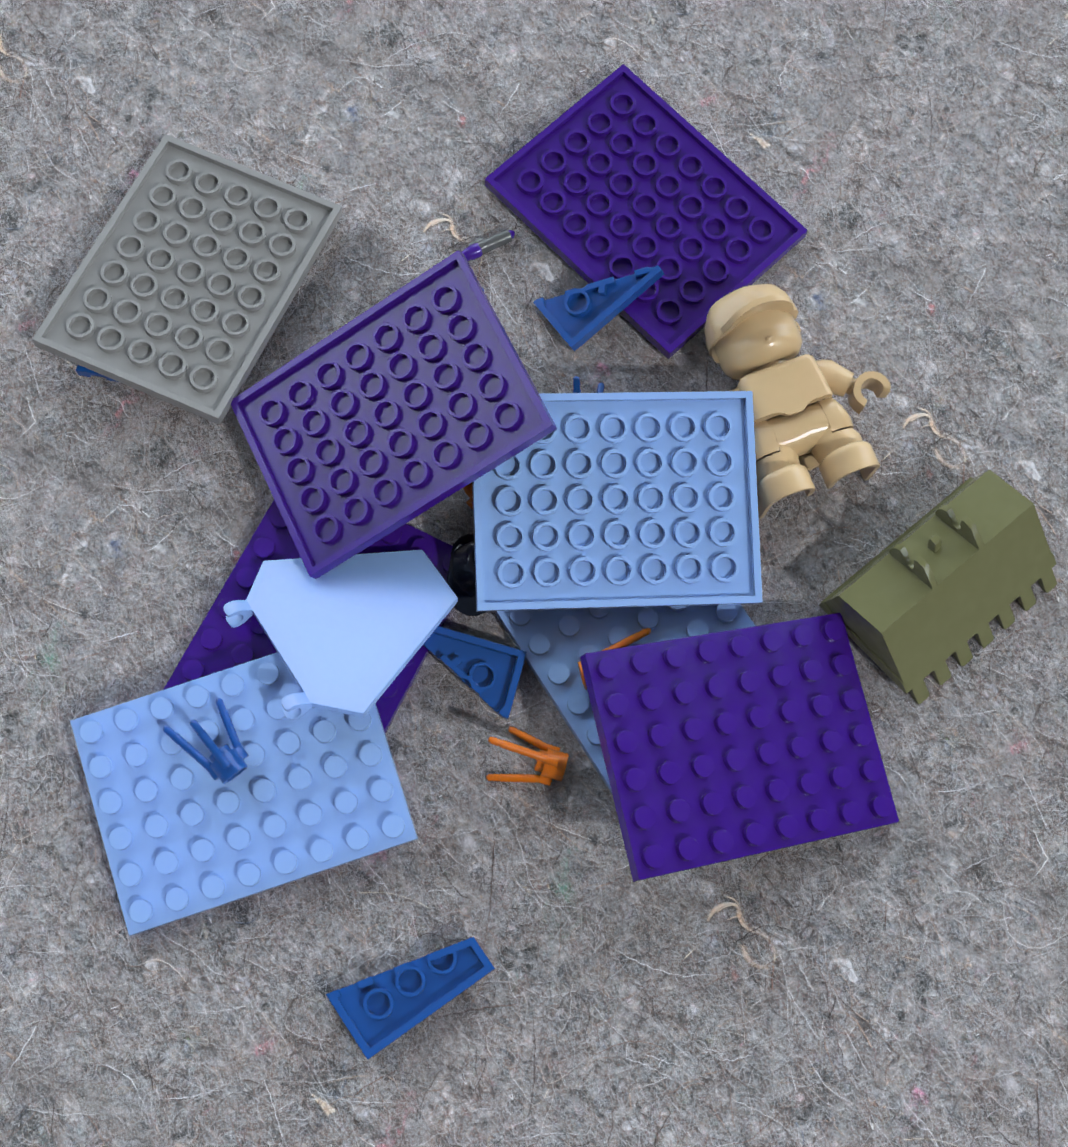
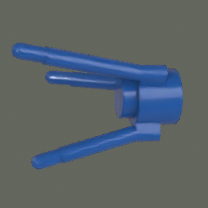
[163,698,249,784]

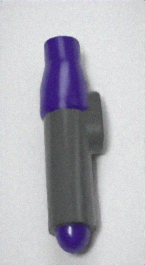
[462,229,515,261]

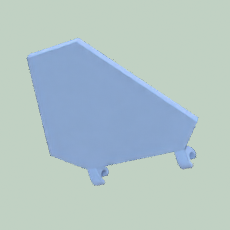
[223,550,458,722]

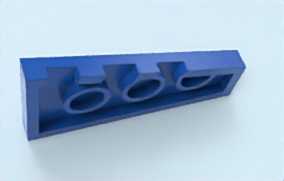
[326,937,495,1060]

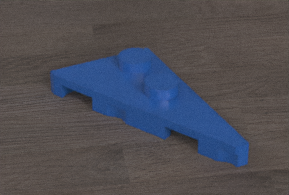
[533,265,664,352]
[423,626,527,719]

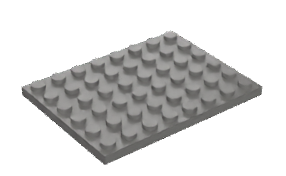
[32,134,342,425]

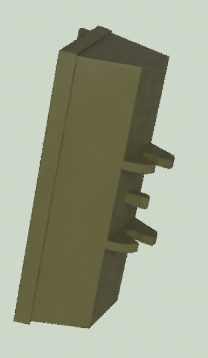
[819,469,1057,704]

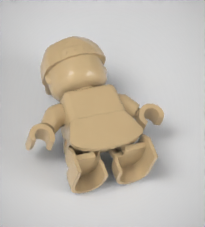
[704,284,891,519]

